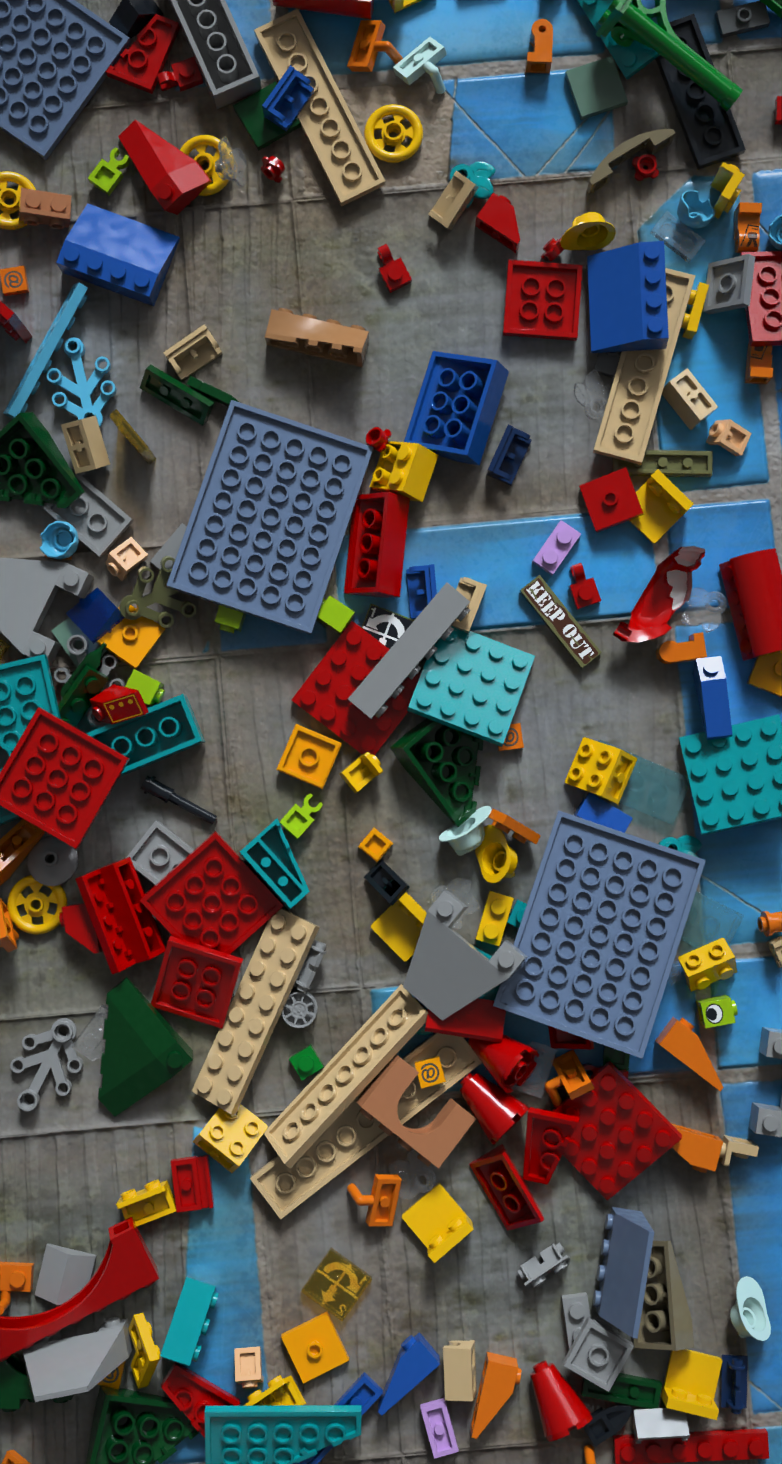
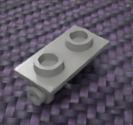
[294,940,327,993]
[517,1242,571,1288]

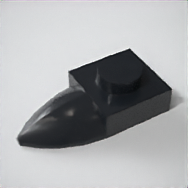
[583,1405,632,1447]

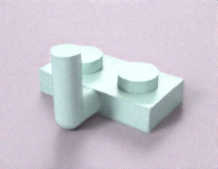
[393,37,447,94]

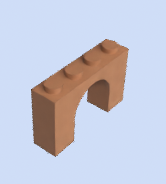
[356,1054,476,1169]

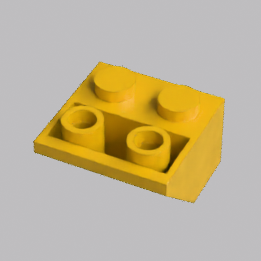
[369,441,438,502]

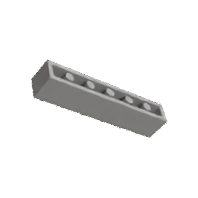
[348,582,470,719]

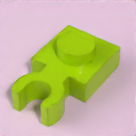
[88,148,130,196]
[280,793,323,839]

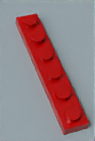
[613,1428,769,1464]

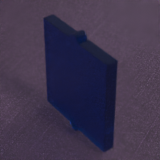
[66,587,125,644]

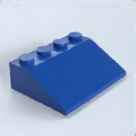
[56,203,180,306]
[587,241,669,353]
[404,351,509,466]

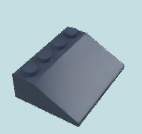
[593,1206,654,1339]

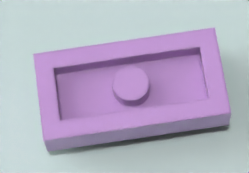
[532,520,581,576]
[420,1397,459,1459]

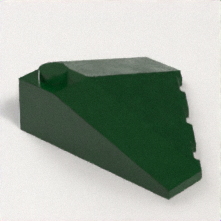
[0,412,85,509]
[390,718,484,827]
[98,977,193,1117]
[86,1385,199,1464]

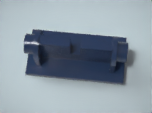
[720,1355,748,1414]

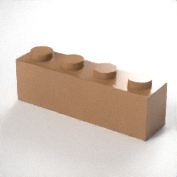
[265,308,369,367]

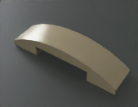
[587,129,676,195]

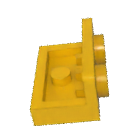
[711,162,745,219]
[678,938,737,992]
[116,1179,176,1226]
[243,1375,306,1406]

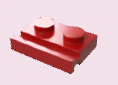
[171,1155,214,1213]

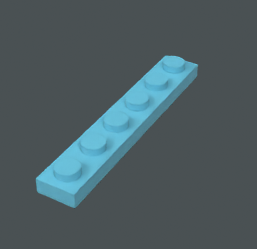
[3,282,88,419]

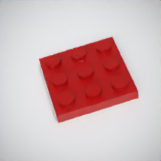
[503,259,583,341]
[151,936,243,1029]

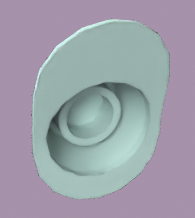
[439,806,491,856]
[730,1276,771,1341]

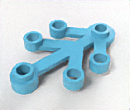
[46,337,117,428]

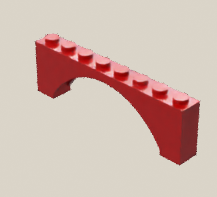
[0,1217,159,1362]

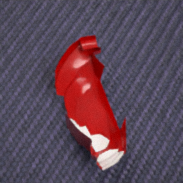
[613,546,705,642]

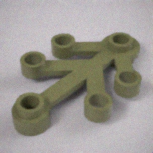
[119,556,196,628]

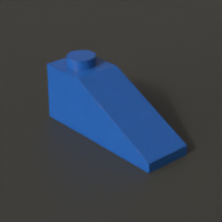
[692,656,733,740]
[378,1332,440,1416]

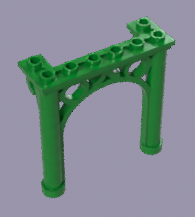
[595,0,782,111]

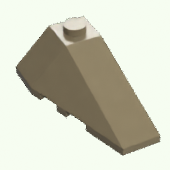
[633,1241,694,1351]

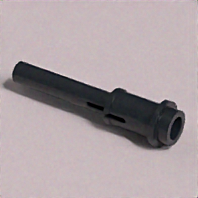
[140,776,217,825]

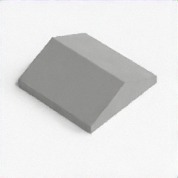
[35,1243,97,1305]

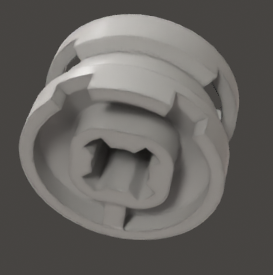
[281,990,318,1028]

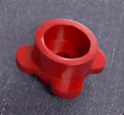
[632,154,659,181]
[261,156,285,183]
[541,237,564,262]
[366,427,391,452]

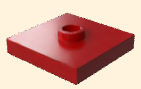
[579,467,644,533]

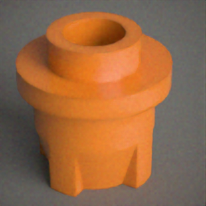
[757,911,782,937]

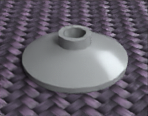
[28,836,78,886]

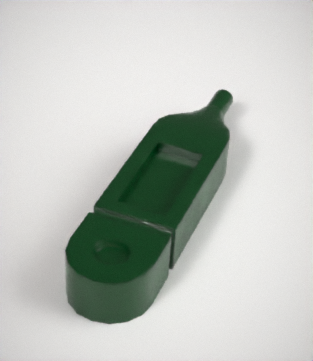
[186,376,239,407]
[61,642,107,698]

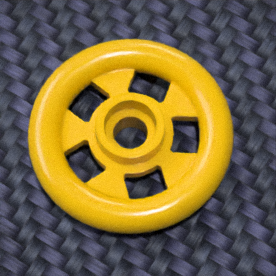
[364,104,423,163]
[180,135,233,196]
[0,171,36,230]
[7,875,67,935]

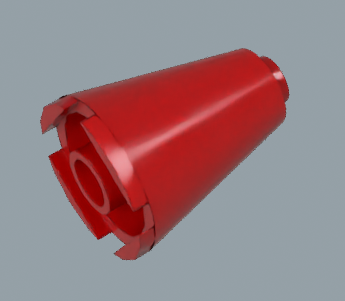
[468,1034,539,1093]
[460,1073,529,1145]
[530,1360,593,1442]

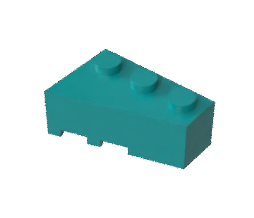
[239,818,310,910]
[160,1277,219,1366]

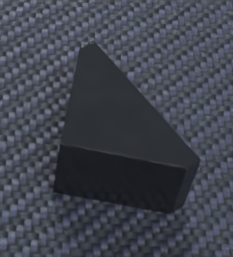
[109,0,164,39]
[364,859,410,906]

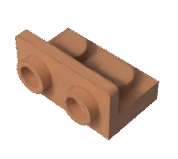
[19,188,72,229]

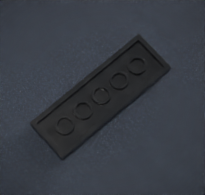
[656,14,746,170]

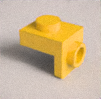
[339,752,383,793]

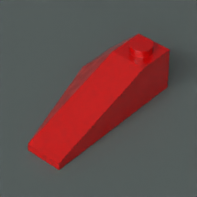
[118,120,212,215]

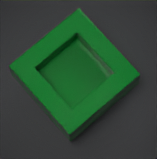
[289,1044,324,1080]

